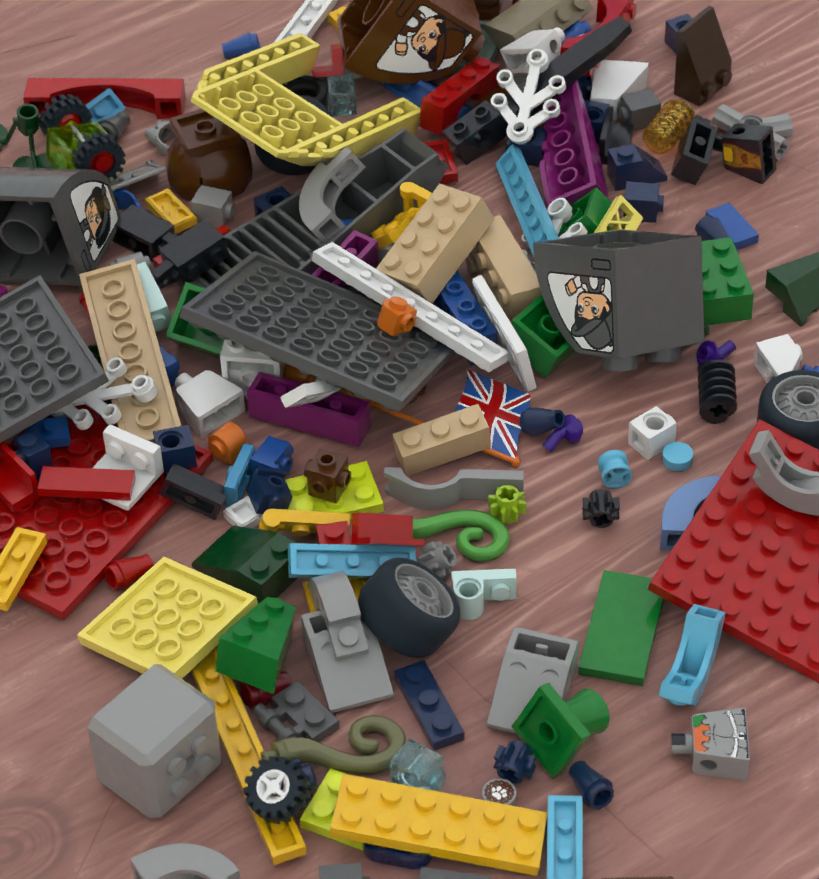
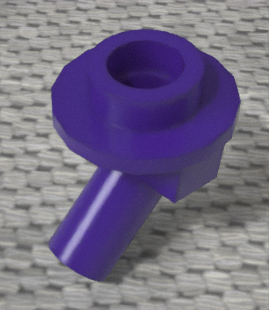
[696,340,736,365]
[542,414,583,452]

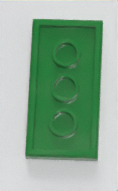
[578,570,664,686]

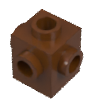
[304,449,352,504]

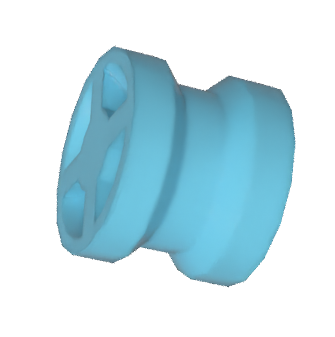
[597,450,632,489]

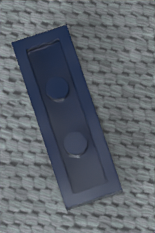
[394,660,464,751]

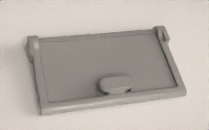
[109,159,166,191]

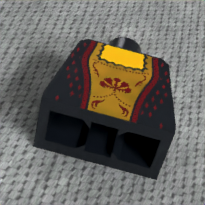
[712,123,776,184]

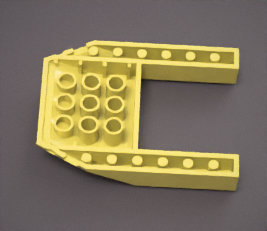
[191,33,421,166]

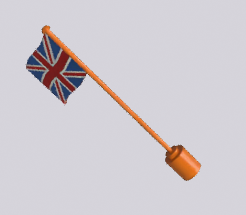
[283,363,530,468]

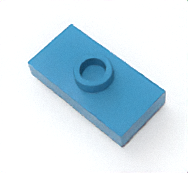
[224,444,255,508]

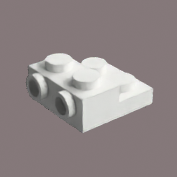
[220,340,285,400]

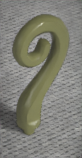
[261,715,406,774]

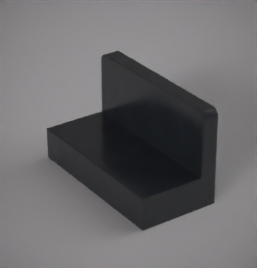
[599,106,634,165]
[159,464,226,520]

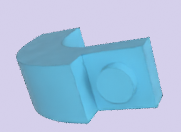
[659,604,726,706]

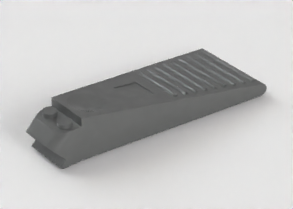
[176,128,448,288]

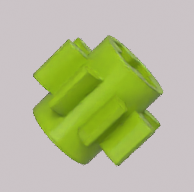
[488,485,526,523]

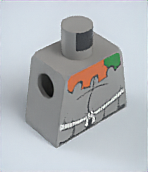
[671,708,750,781]

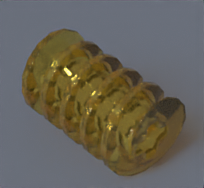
[643,99,695,154]

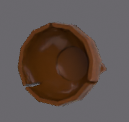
[166,109,253,201]

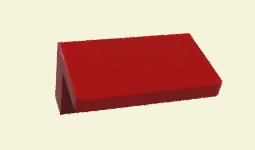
[312,44,344,77]
[0,441,40,513]
[352,512,425,547]

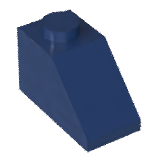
[607,144,667,191]

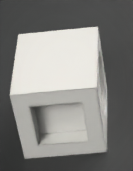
[628,406,677,460]

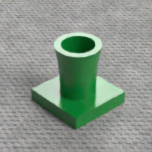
[511,682,610,778]

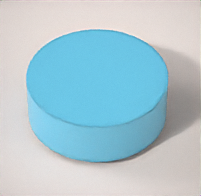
[662,442,693,471]

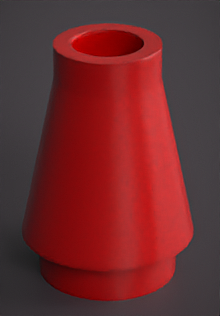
[104,554,154,590]

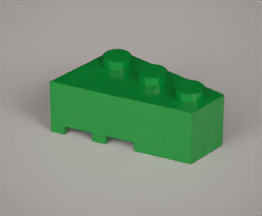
[215,596,296,694]

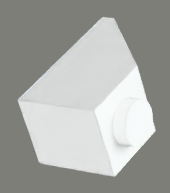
[754,334,803,383]

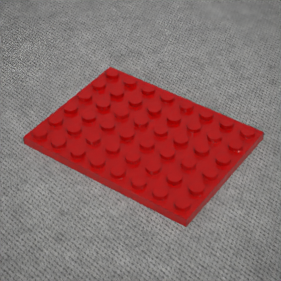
[0,404,214,620]
[647,419,819,683]

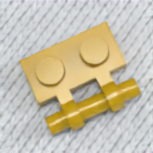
[371,207,421,249]

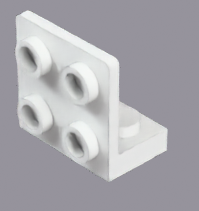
[93,424,164,510]

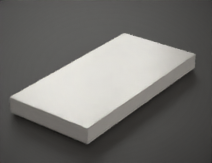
[472,275,537,392]

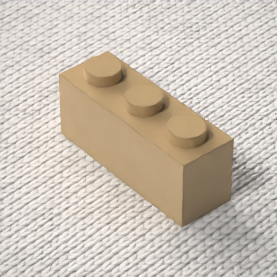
[392,404,491,477]

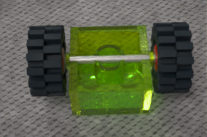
[40,94,126,183]

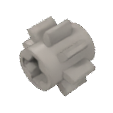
[417,540,457,580]

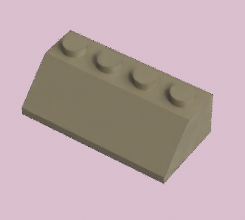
[483,0,594,50]

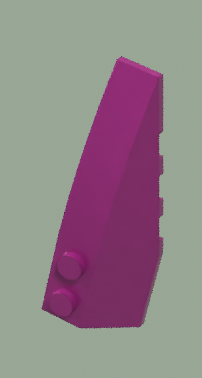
[539,80,609,208]

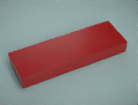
[37,466,136,500]

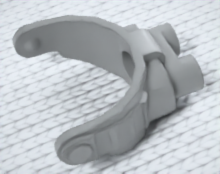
[144,120,177,155]

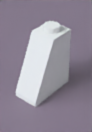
[590,60,648,121]

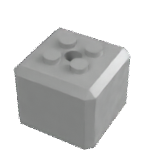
[87,664,221,818]

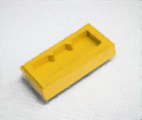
[145,188,197,234]

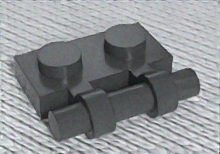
[253,681,339,742]

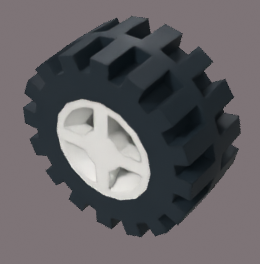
[243,756,311,824]

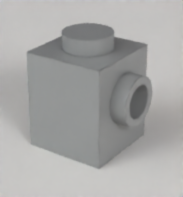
[191,185,236,228]

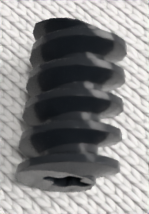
[697,360,737,424]

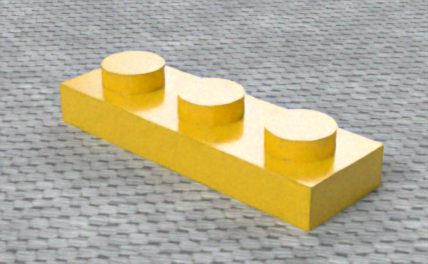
[0,527,47,611]

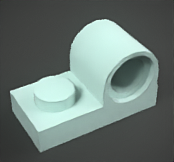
[451,569,517,620]

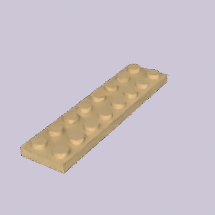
[79,259,181,443]

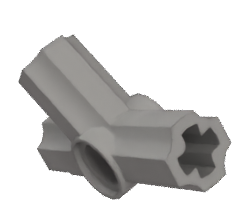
[712,104,793,161]

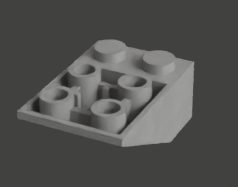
[301,601,394,713]
[487,627,579,734]

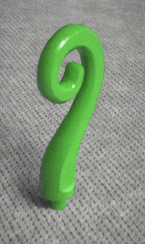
[413,510,510,562]

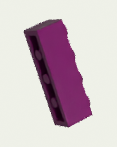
[247,372,371,447]

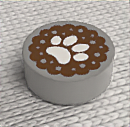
[482,778,516,806]

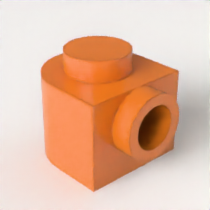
[377,296,417,336]
[208,421,247,465]

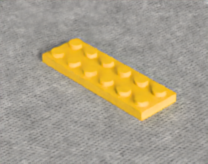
[329,773,547,876]

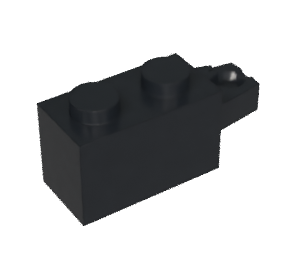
[670,114,717,185]
[113,205,178,263]
[151,219,230,289]

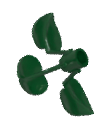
[0,104,58,169]

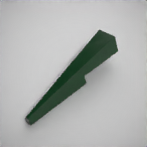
[765,252,819,327]

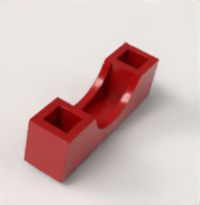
[419,57,500,136]

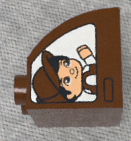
[337,0,485,84]

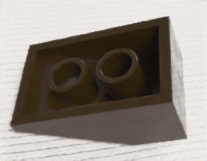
[674,6,732,107]

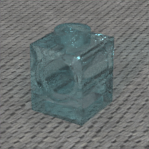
[327,74,357,116]
[390,738,446,791]

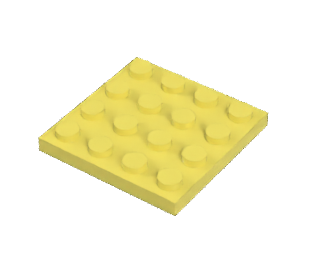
[77,557,258,679]

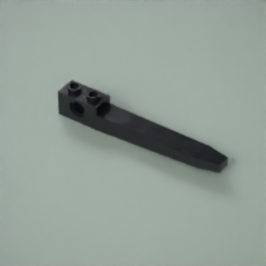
[443,16,632,165]

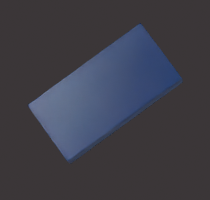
[705,202,759,250]

